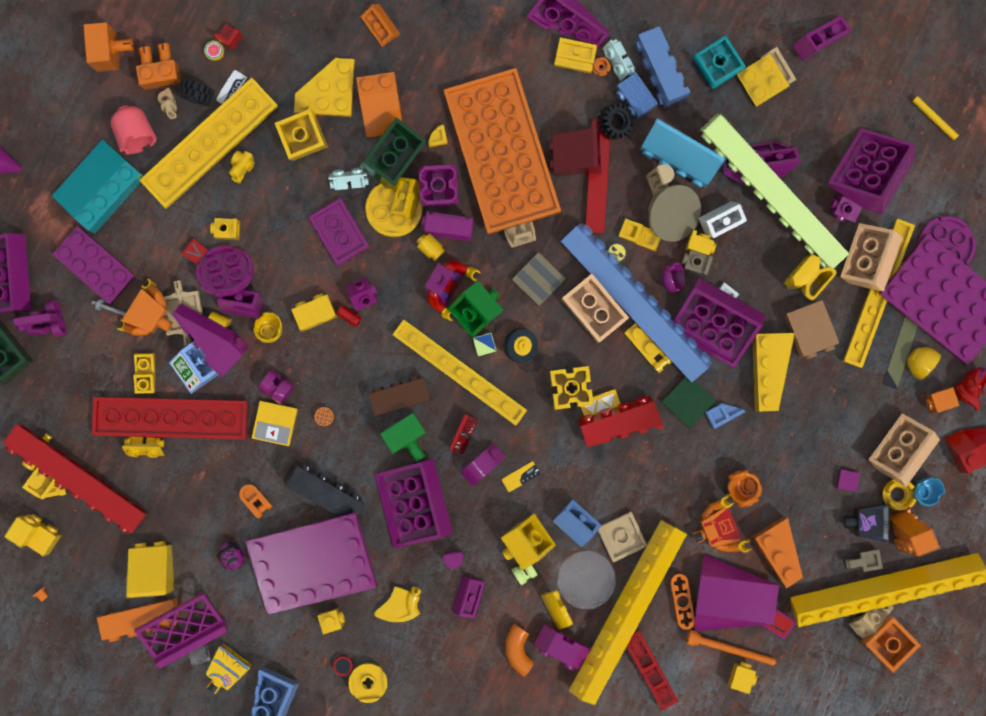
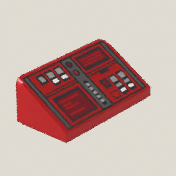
[450,414,478,454]

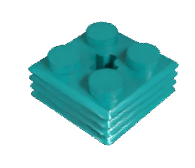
[693,35,746,89]

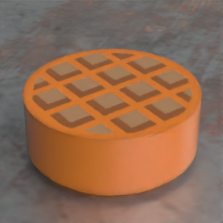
[314,407,334,426]

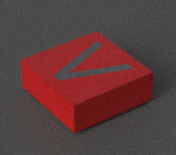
[182,239,209,265]

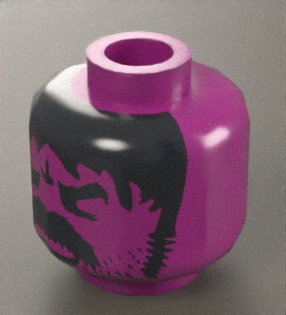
[217,541,246,571]

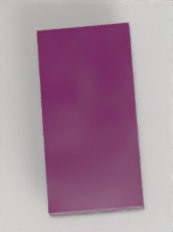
[52,226,136,305]

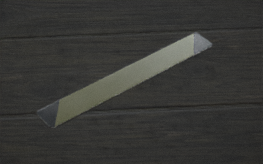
[883,316,918,389]

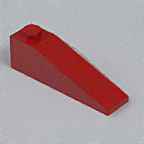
[944,427,986,474]

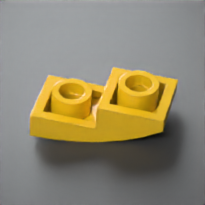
[133,353,155,394]

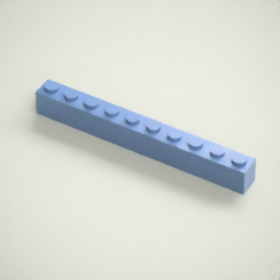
[561,223,712,382]

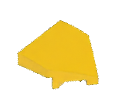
[22,467,66,499]

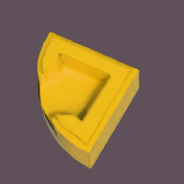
[429,124,448,148]

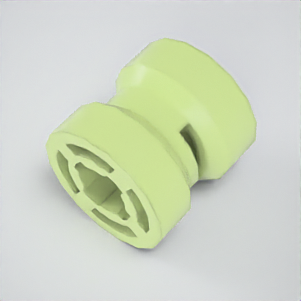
[511,565,538,586]

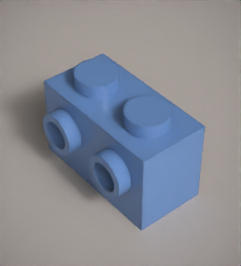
[553,499,601,547]

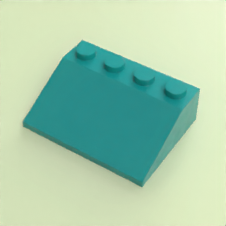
[52,139,144,234]

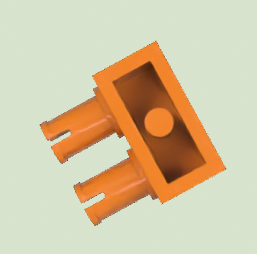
[136,43,181,90]

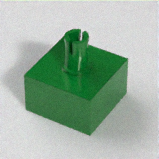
[448,281,503,338]
[380,413,427,462]

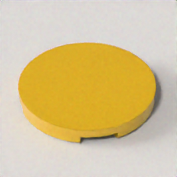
[365,181,423,237]

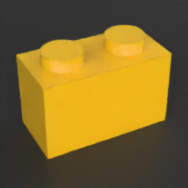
[291,293,337,332]

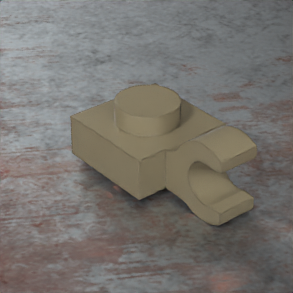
[845,549,883,572]

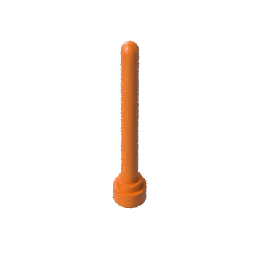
[685,629,776,665]

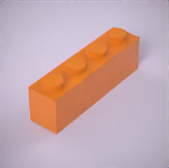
[97,598,181,642]

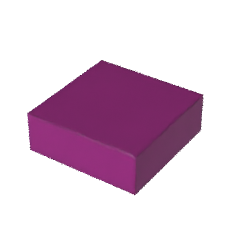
[836,469,860,492]

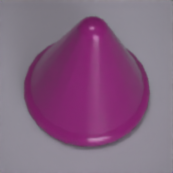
[0,145,22,174]

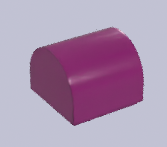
[443,550,463,569]

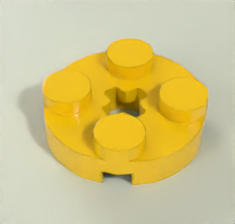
[349,663,388,703]

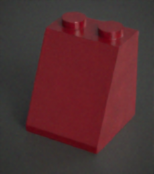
[549,128,601,176]

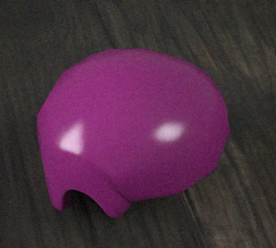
[661,262,685,292]

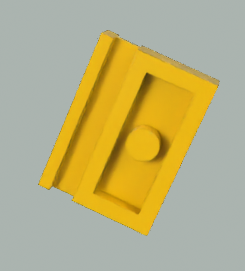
[554,38,597,74]

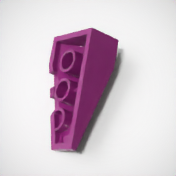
[527,0,610,47]
[172,303,249,377]

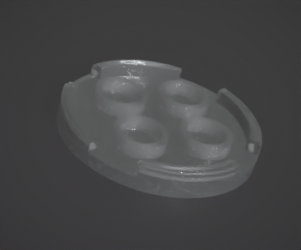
[558,551,616,609]

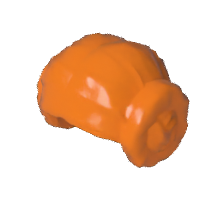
[727,469,762,508]

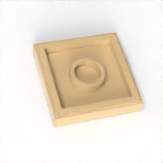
[598,511,647,563]

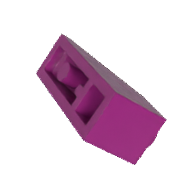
[792,15,851,62]

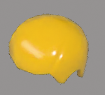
[253,312,283,343]

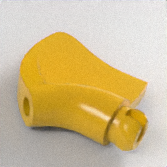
[374,586,421,622]

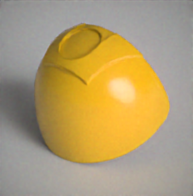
[907,347,941,380]

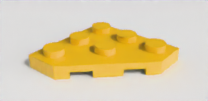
[294,58,355,117]

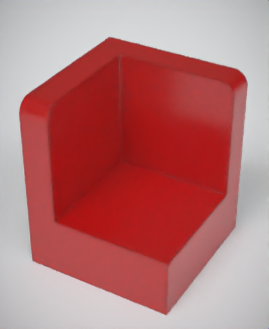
[213,24,243,51]

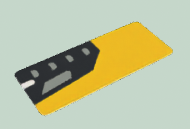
[502,461,540,492]

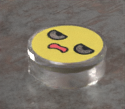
[608,243,626,262]

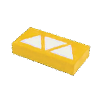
[580,389,620,416]

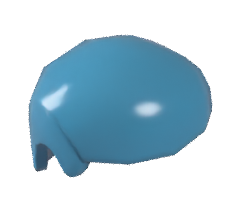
[913,477,945,507]

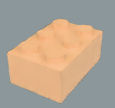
[840,223,903,292]
[561,274,629,344]
[869,413,940,487]

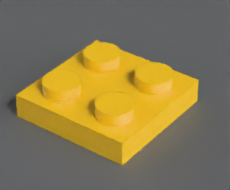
[737,53,790,107]

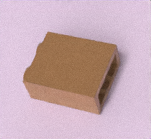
[783,300,839,360]

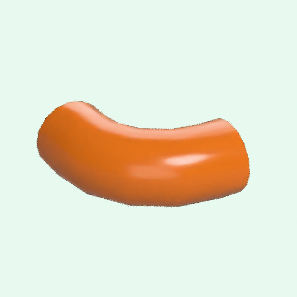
[505,623,534,677]

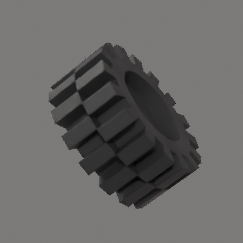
[177,80,215,106]
[597,103,634,140]

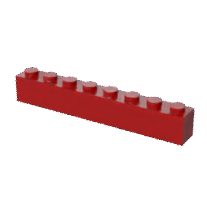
[3,423,148,534]

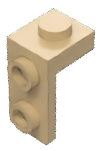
[849,605,893,638]

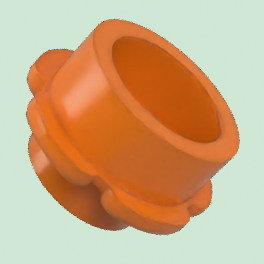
[592,57,611,76]

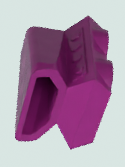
[418,165,459,209]

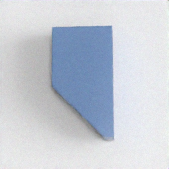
[705,403,745,429]

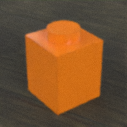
[925,387,960,413]

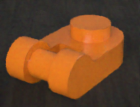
[239,484,273,519]

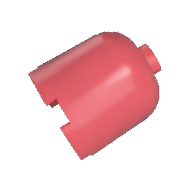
[110,105,157,155]

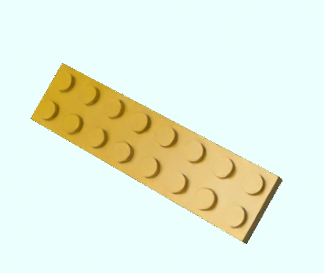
[139,77,279,209]

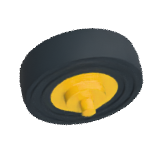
[504,328,538,363]

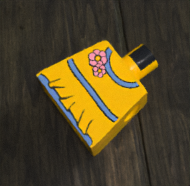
[206,643,252,694]

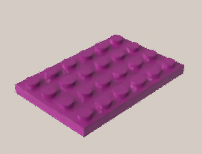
[879,234,986,365]

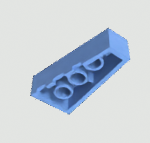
[635,26,691,109]

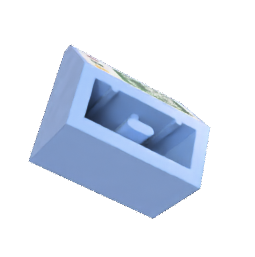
[169,341,218,394]

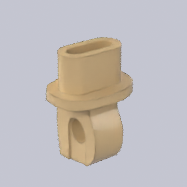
[158,87,177,119]

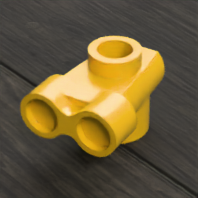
[229,151,254,184]

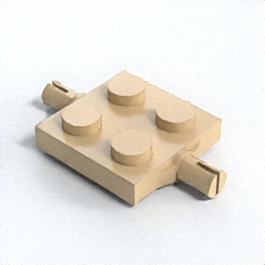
[164,280,204,346]

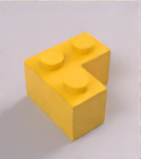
[4,514,61,556]

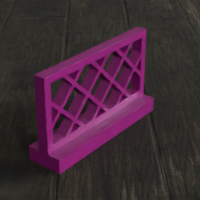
[135,591,228,669]

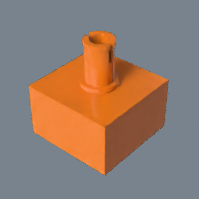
[84,22,134,72]

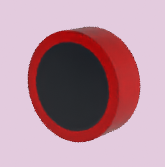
[333,656,353,676]

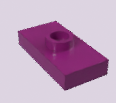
[13,311,59,326]

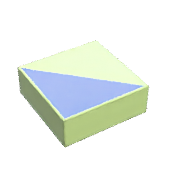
[473,333,496,357]

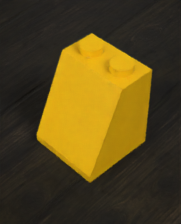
[126,541,175,598]

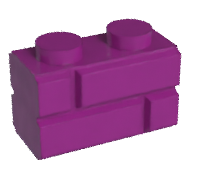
[217,289,263,318]

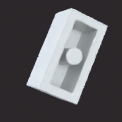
[698,201,747,238]

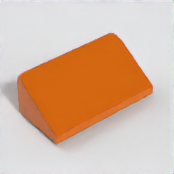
[360,4,400,47]

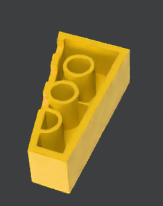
[752,333,795,412]

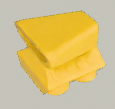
[784,253,837,300]

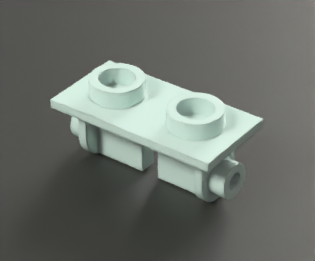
[602,39,635,81]
[329,168,369,190]

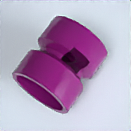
[258,369,295,405]

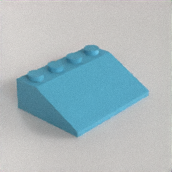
[640,119,725,188]

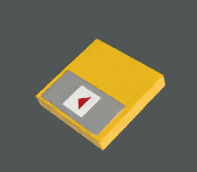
[252,401,298,446]

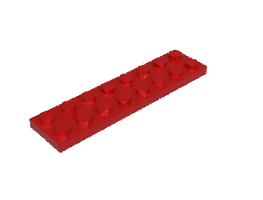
[92,397,248,439]

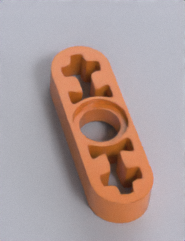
[670,573,695,630]

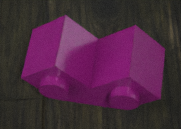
[534,624,591,670]

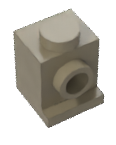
[682,250,713,277]

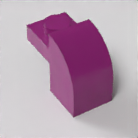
[460,443,506,487]

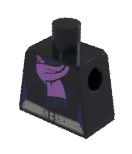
[843,504,890,542]

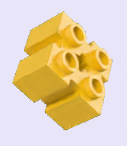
[549,366,594,410]

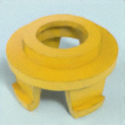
[882,479,916,510]

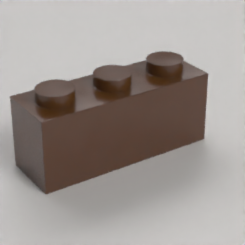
[368,375,431,417]

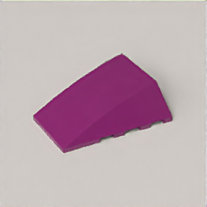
[694,554,779,631]

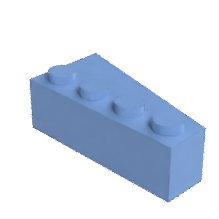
[251,667,299,716]

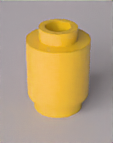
[417,233,445,261]

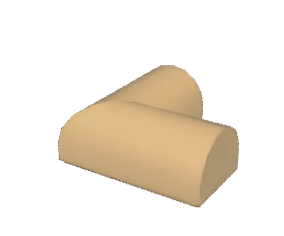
[646,164,674,197]

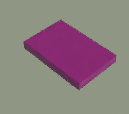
[308,198,370,266]

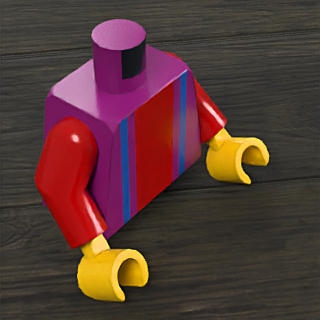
[425,260,480,321]

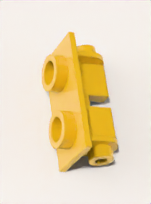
[122,437,165,458]

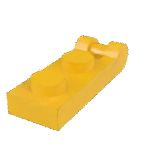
[624,323,672,373]

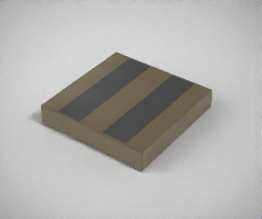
[512,252,566,306]

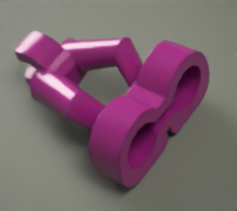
[17,299,67,337]

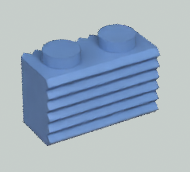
[616,72,658,119]

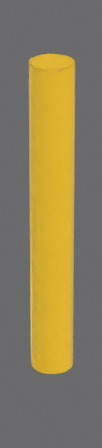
[912,96,959,141]

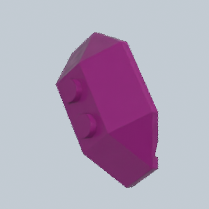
[722,141,801,185]

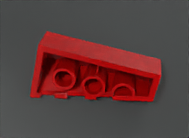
[577,396,664,447]

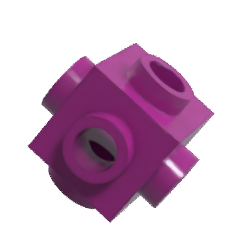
[829,194,862,222]
[346,277,378,311]

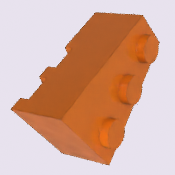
[890,508,940,557]
[751,516,803,588]

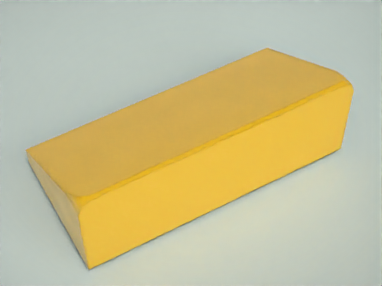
[390,177,420,219]

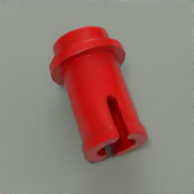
[336,305,362,327]

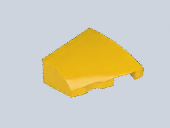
[540,589,573,629]

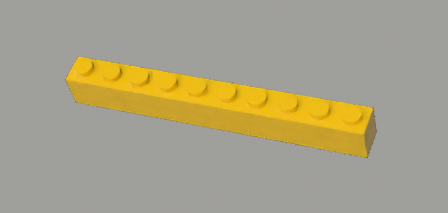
[569,520,687,705]
[790,553,986,627]

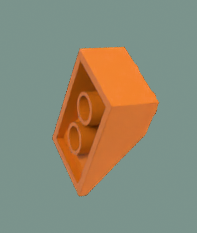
[356,72,403,138]

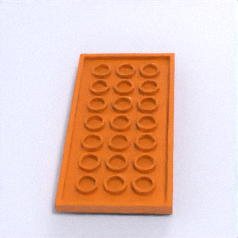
[444,68,561,235]

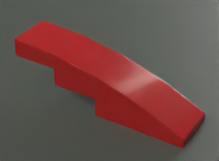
[627,631,679,711]

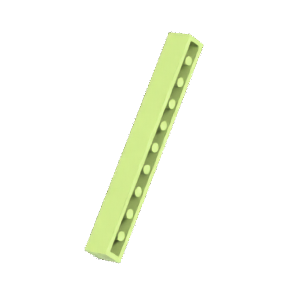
[700,113,849,268]

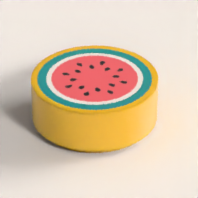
[204,41,224,61]

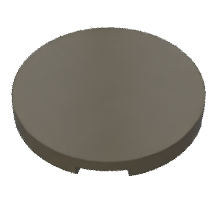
[648,184,701,242]

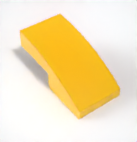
[619,219,661,252]

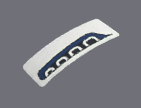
[216,70,247,104]

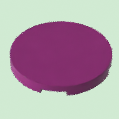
[917,216,976,265]
[196,245,254,297]

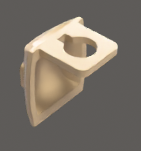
[504,222,536,248]

